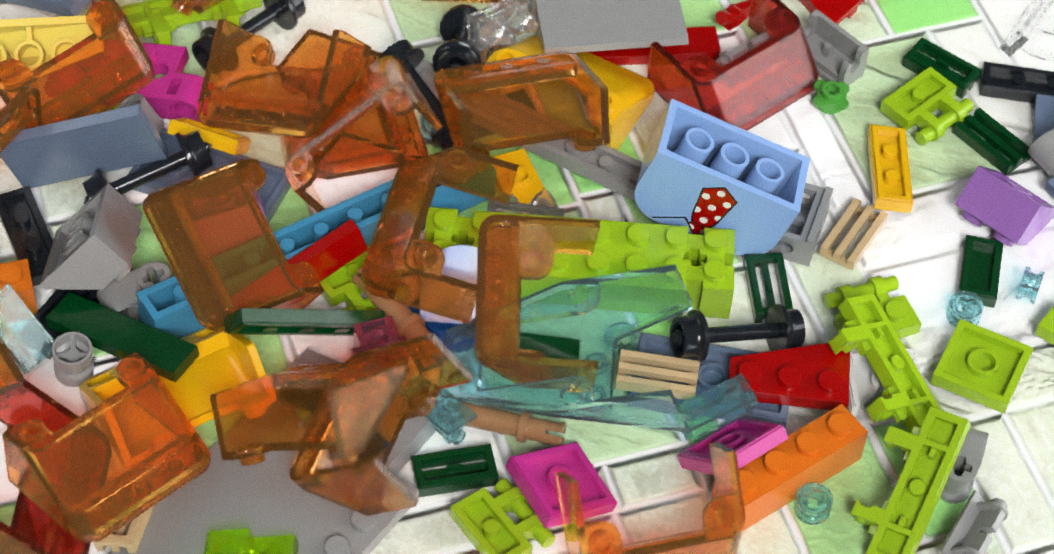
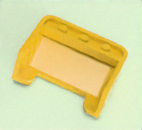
[481,35,654,151]
[79,323,276,469]

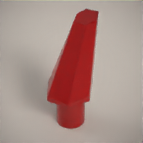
[715,0,760,31]

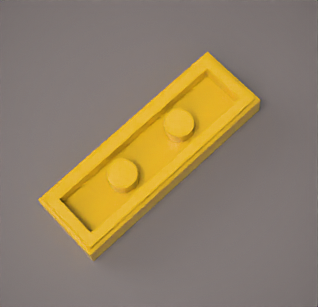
[867,124,913,213]

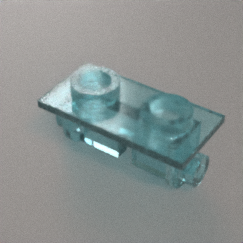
[392,370,477,445]
[670,373,758,441]

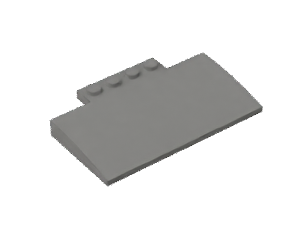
[108,349,435,554]

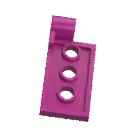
[43,39,213,122]

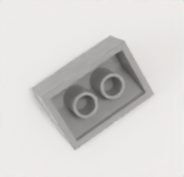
[40,183,142,290]

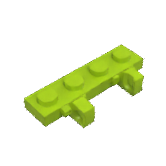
[113,0,262,45]
[828,293,941,433]
[850,406,971,554]

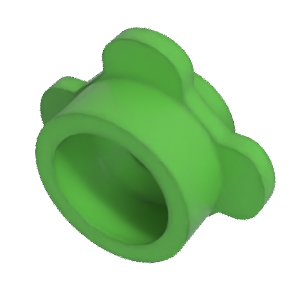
[813,80,849,114]

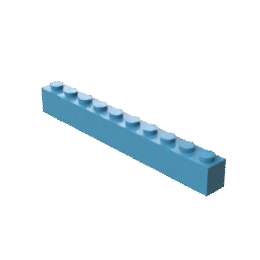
[136,142,497,338]

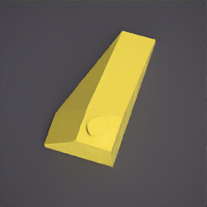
[0,15,104,92]

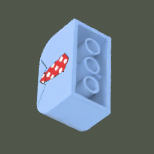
[634,98,810,256]

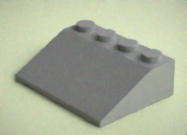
[529,0,689,55]

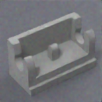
[787,9,869,86]
[769,183,834,267]

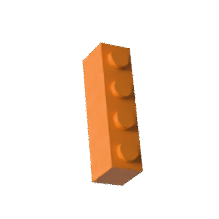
[709,404,868,536]

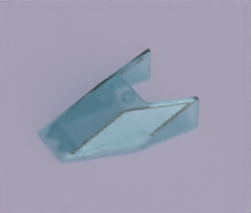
[439,264,693,433]

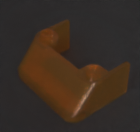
[0,0,154,131]
[361,147,519,324]
[474,214,600,393]
[289,333,473,516]
[555,442,746,554]

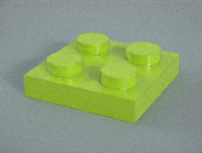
[930,319,1034,414]

